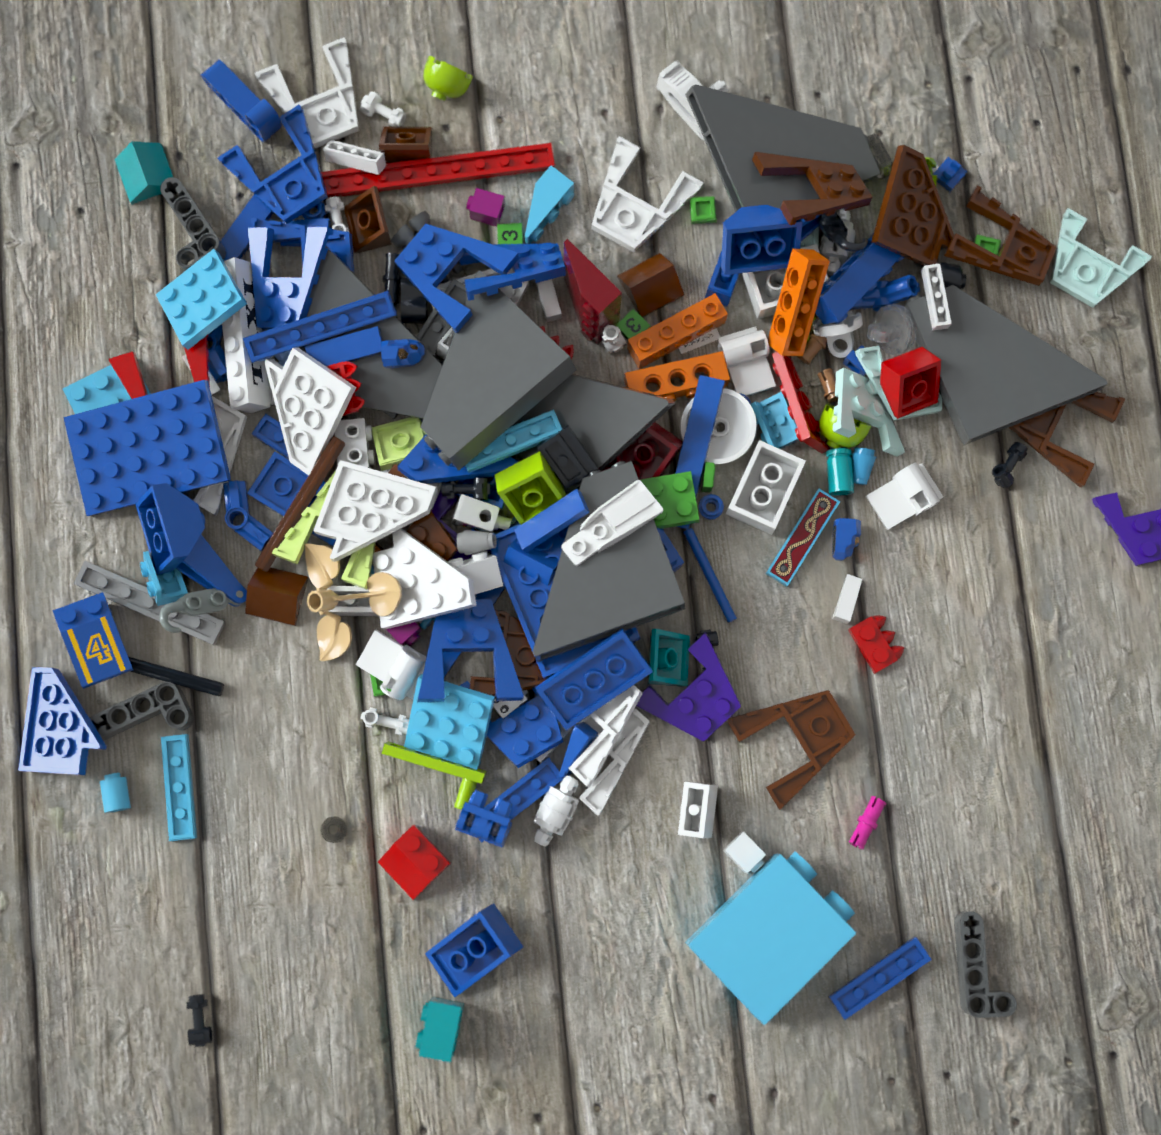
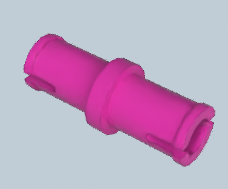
[848,796,887,850]

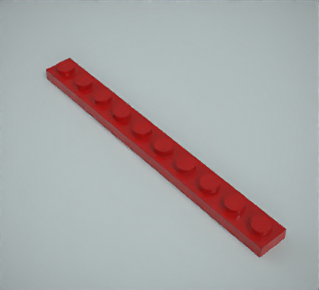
[321,143,555,199]

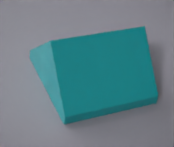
[114,141,174,205]
[648,629,690,687]

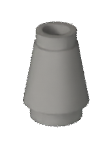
[457,530,497,555]

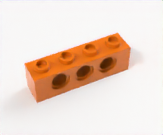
[767,248,830,356]
[627,293,728,369]
[624,351,730,401]

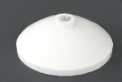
[681,388,757,464]

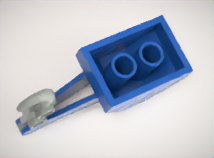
[135,483,247,633]

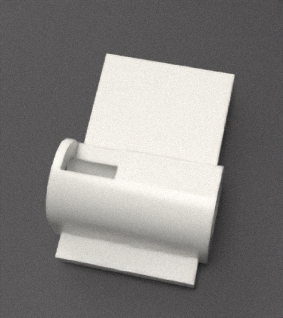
[718,326,776,396]
[866,462,943,530]
[356,629,427,700]

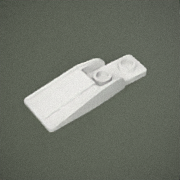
[561,480,663,566]

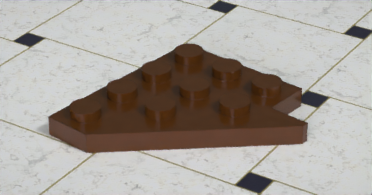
[871,145,954,266]

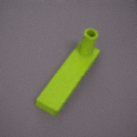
[381,741,487,810]

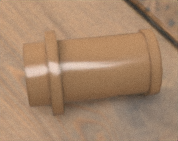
[797,334,827,365]
[817,368,838,402]

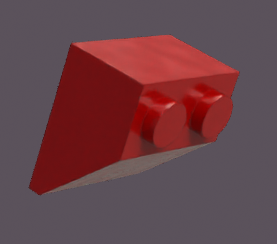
[880,347,941,419]
[378,825,451,900]

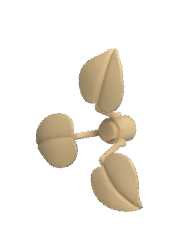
[305,543,402,661]

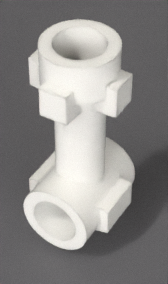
[360,92,406,127]
[325,197,349,232]
[602,325,626,354]
[361,708,409,735]

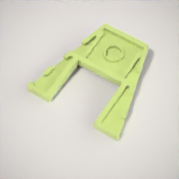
[272,470,376,590]

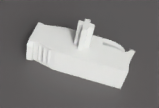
[656,60,728,143]

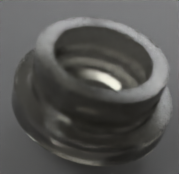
[321,816,347,843]

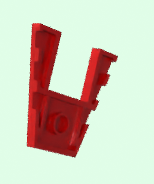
[109,335,210,399]

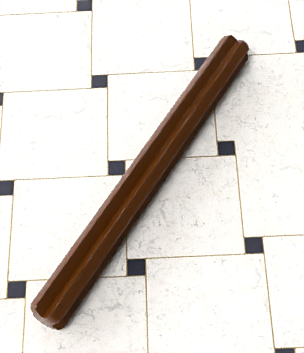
[255,436,345,572]

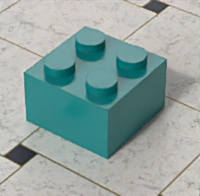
[415,997,464,1063]

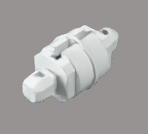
[820,209,856,276]
[533,775,579,847]

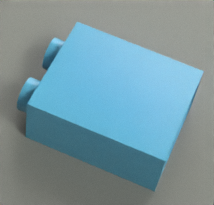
[685,852,856,1026]

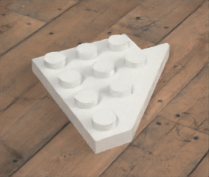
[265,348,356,475]
[313,460,438,562]
[373,528,476,629]

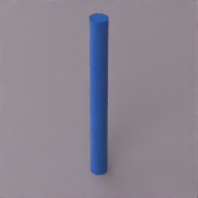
[683,528,737,623]

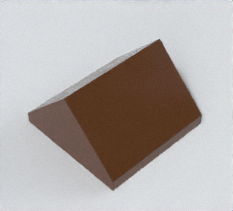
[379,127,432,164]
[344,186,392,253]
[617,253,684,318]
[245,567,309,626]

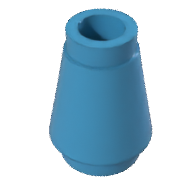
[851,447,876,485]

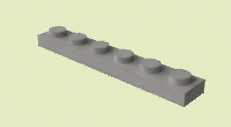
[73,561,226,646]

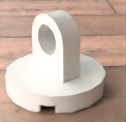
[812,310,863,358]

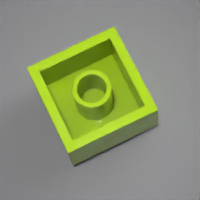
[495,451,566,525]

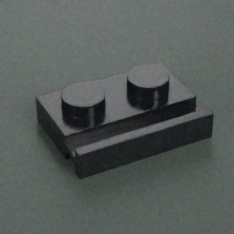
[537,425,598,489]

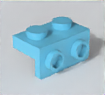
[751,392,799,449]
[140,551,188,606]

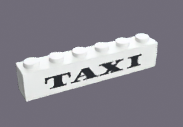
[222,257,270,413]

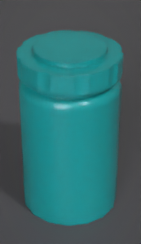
[826,448,854,496]

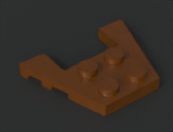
[470,610,548,697]

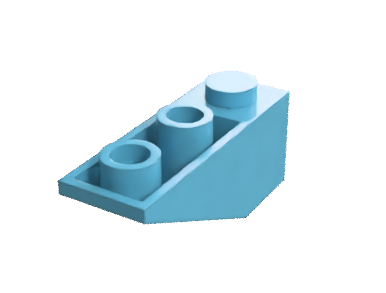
[525,166,575,244]

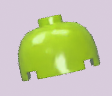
[423,55,474,101]
[819,404,872,448]

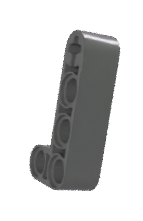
[161,177,226,272]
[89,682,194,741]
[954,911,1017,1018]

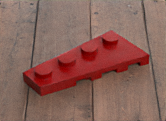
[772,351,831,454]

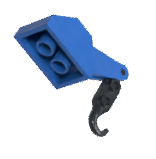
[721,205,868,275]

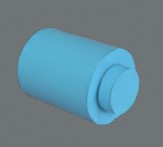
[100,773,131,813]

